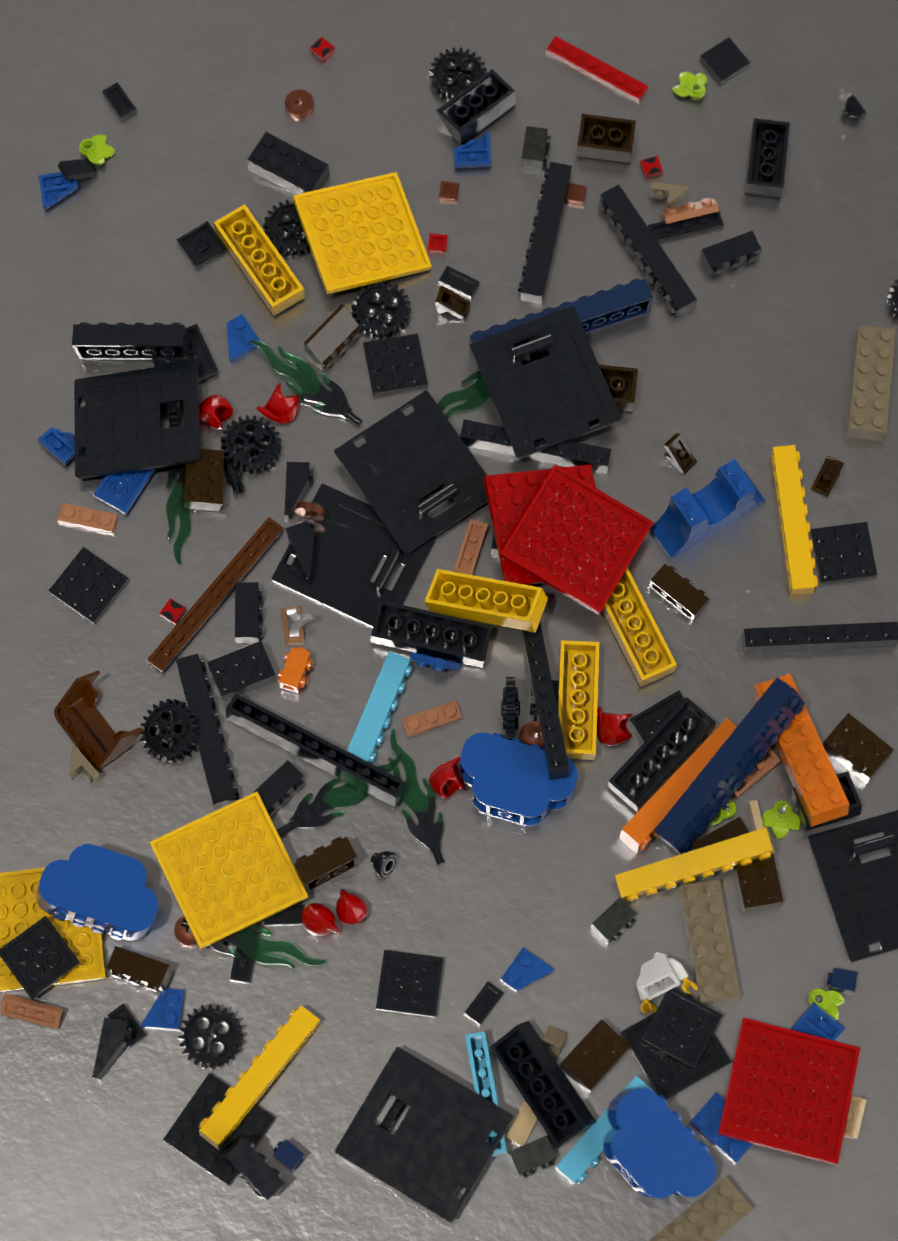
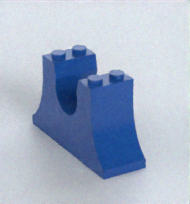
[650,459,765,560]

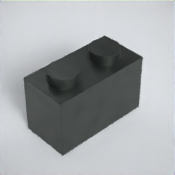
[521,126,551,170]
[591,897,637,944]
[509,1135,556,1178]

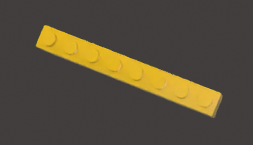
[771,445,818,595]
[615,827,775,902]
[199,1005,320,1150]

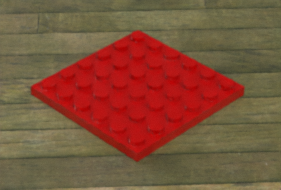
[483,464,596,585]
[499,464,654,615]
[718,1017,860,1165]

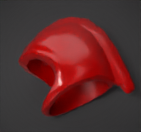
[257,383,299,424]
[199,394,233,430]
[597,707,633,746]
[428,757,466,799]
[335,889,367,924]
[302,903,341,936]

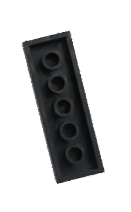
[72,322,191,360]
[370,600,492,668]
[608,697,716,812]
[490,1021,596,1149]

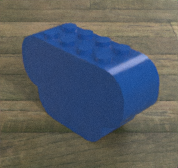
[460,733,578,826]
[36,844,158,940]
[603,1088,717,1199]

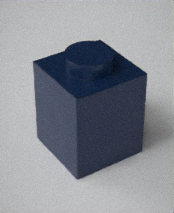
[826,968,858,995]
[273,1139,306,1173]

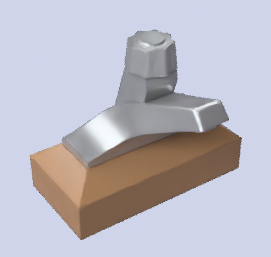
[280,605,314,646]

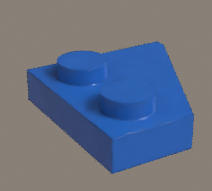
[454,132,491,169]
[39,172,78,210]
[226,314,262,363]
[38,427,83,466]
[410,652,462,672]
[500,947,554,992]
[141,988,184,1031]
[790,1002,845,1041]

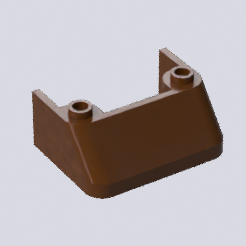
[54,671,143,769]

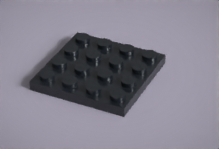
[621,994,731,1100]
[163,1072,276,1186]

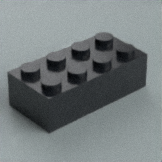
[745,118,790,198]
[247,132,329,195]

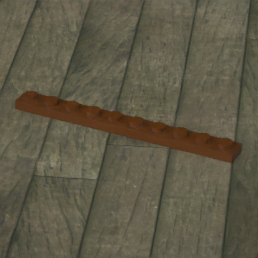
[147,517,284,673]

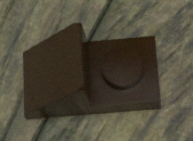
[435,286,470,320]
[664,433,697,474]
[811,455,845,497]

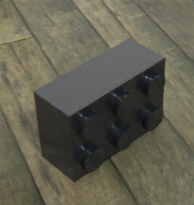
[207,641,277,703]
[791,771,862,831]
[219,1137,285,1201]

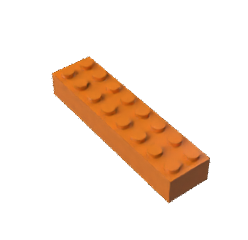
[754,673,849,827]
[619,718,737,854]

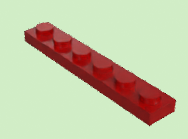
[546,36,648,103]

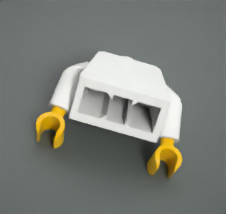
[636,952,698,1014]

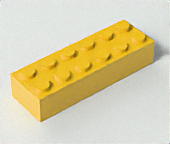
[213,204,305,316]
[602,567,677,687]
[424,569,548,633]
[558,640,600,760]

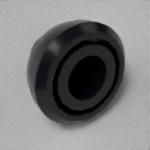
[842,94,867,119]
[370,851,397,878]

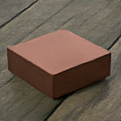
[439,181,459,202]
[565,183,587,205]

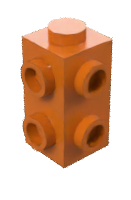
[277,647,313,693]

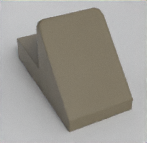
[649,182,688,207]
[69,746,102,784]
[543,1025,568,1062]

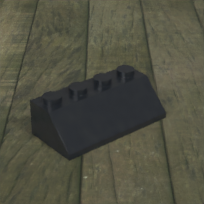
[437,69,517,145]

